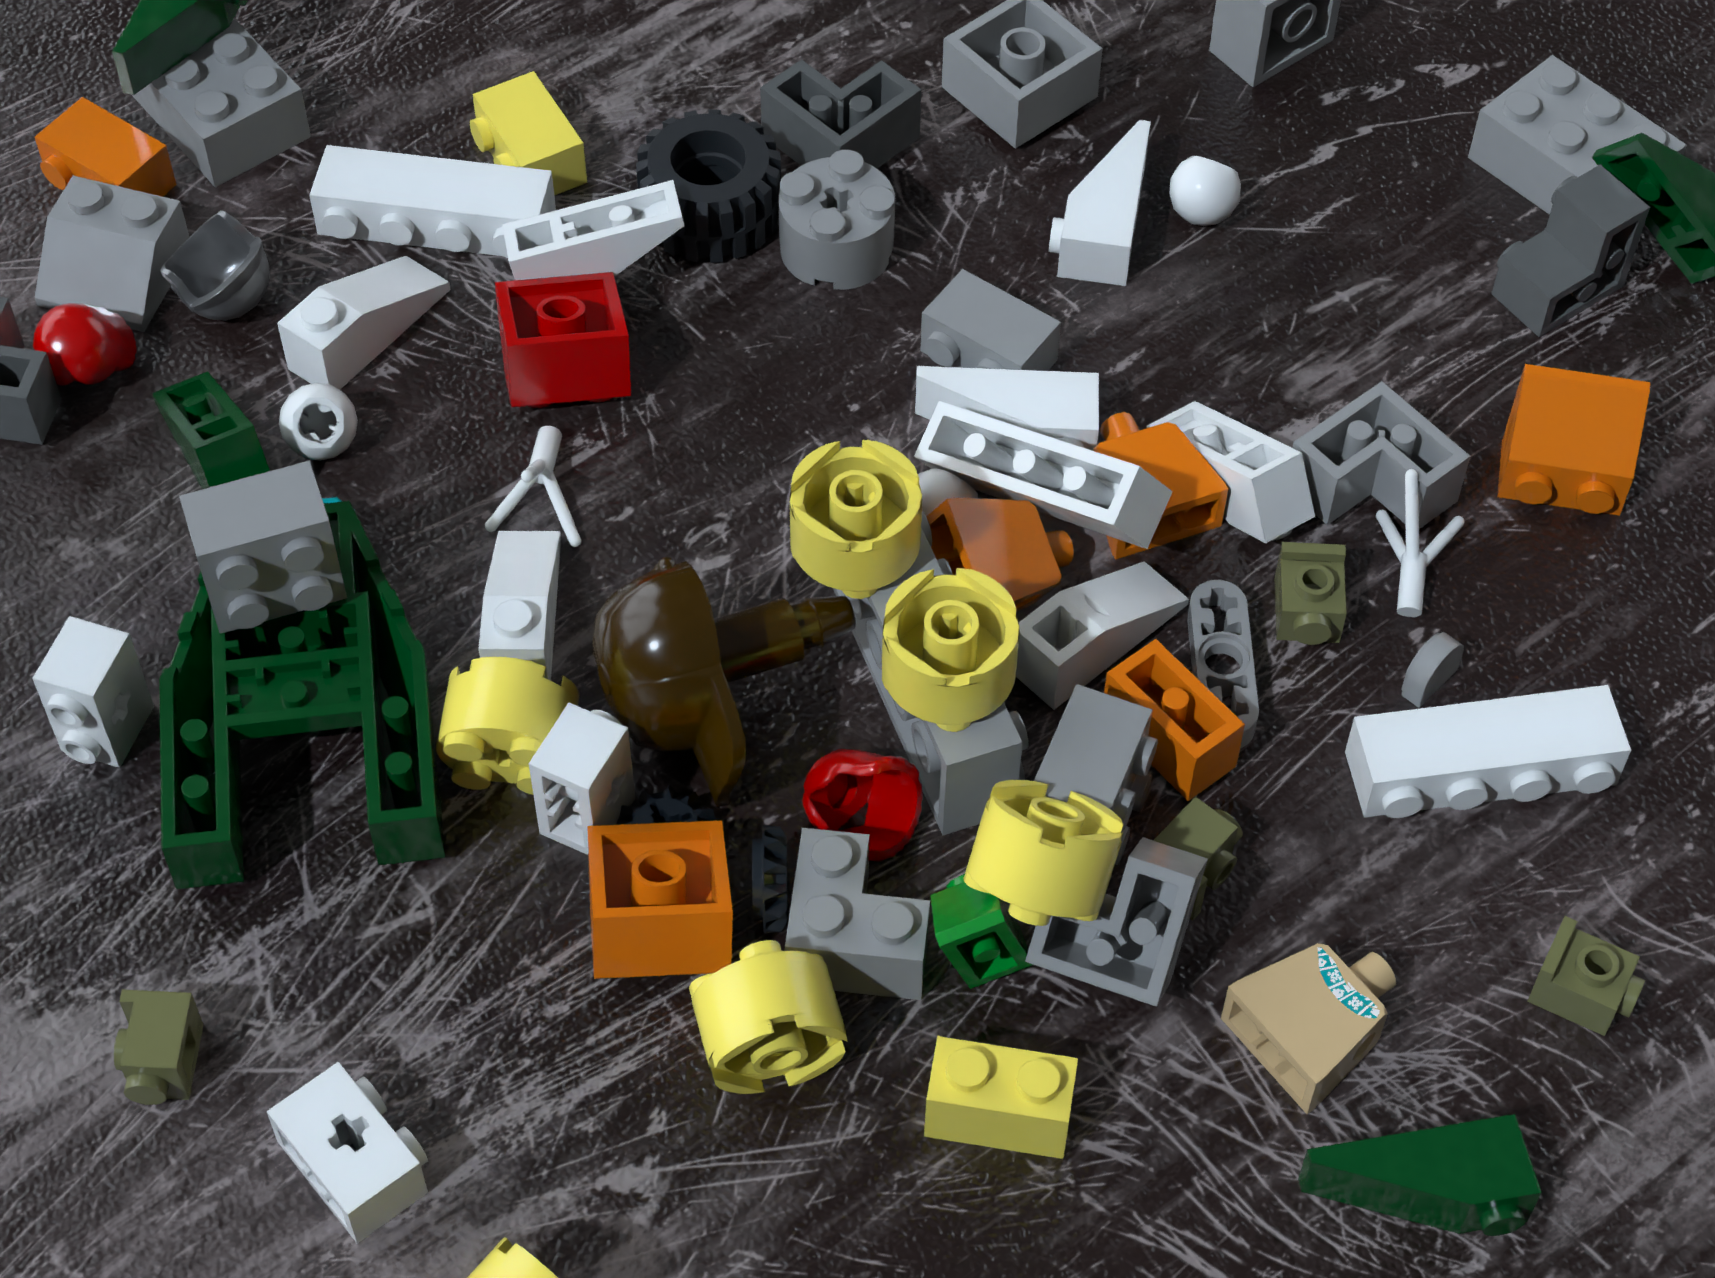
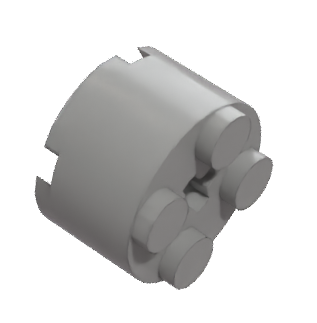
[779,150,895,290]

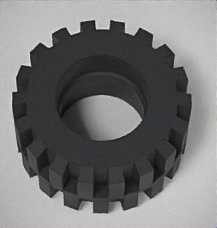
[636,109,781,263]

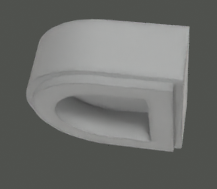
[1401,632,1464,708]

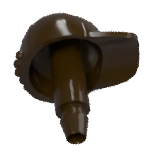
[593,557,856,808]

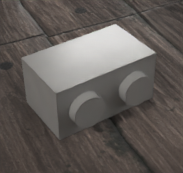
[920,269,1061,371]

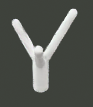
[485,426,581,547]
[1376,469,1465,617]

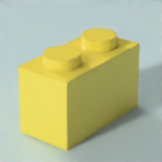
[470,71,587,195]
[924,1036,1078,1159]

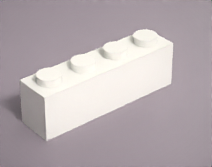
[309,145,556,258]
[914,401,1173,549]
[1345,685,1631,818]

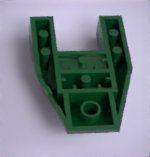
[159,501,445,889]

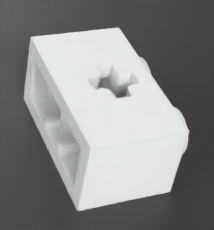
[32,616,154,768]
[529,703,635,855]
[267,1062,428,1244]

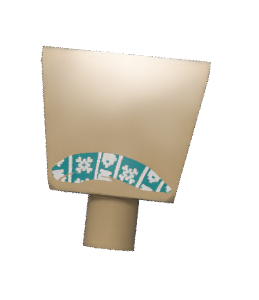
[1221,943,1396,1114]

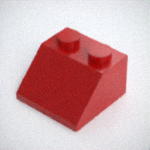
[495,272,631,408]

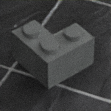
[760,59,921,168]
[1491,165,1650,337]
[0,297,62,445]

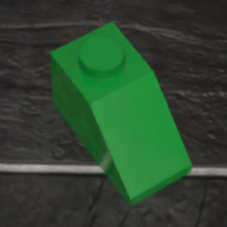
[930,874,1033,989]

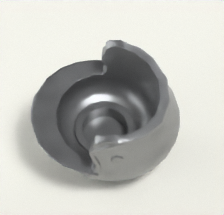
[160,210,270,321]

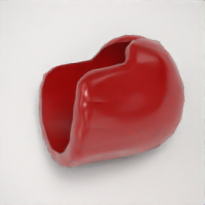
[33,303,137,386]
[802,749,923,862]

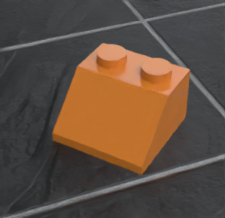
[1497,364,1650,516]
[587,820,733,979]

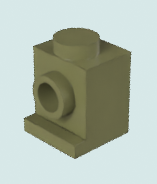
[1274,542,1347,645]
[1153,796,1243,921]
[1527,916,1645,1036]
[114,989,204,1105]

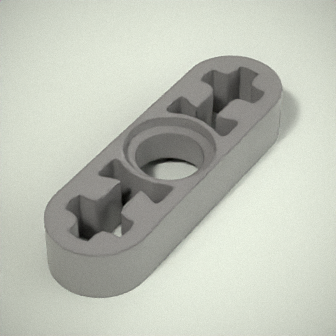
[1187,580,1259,748]

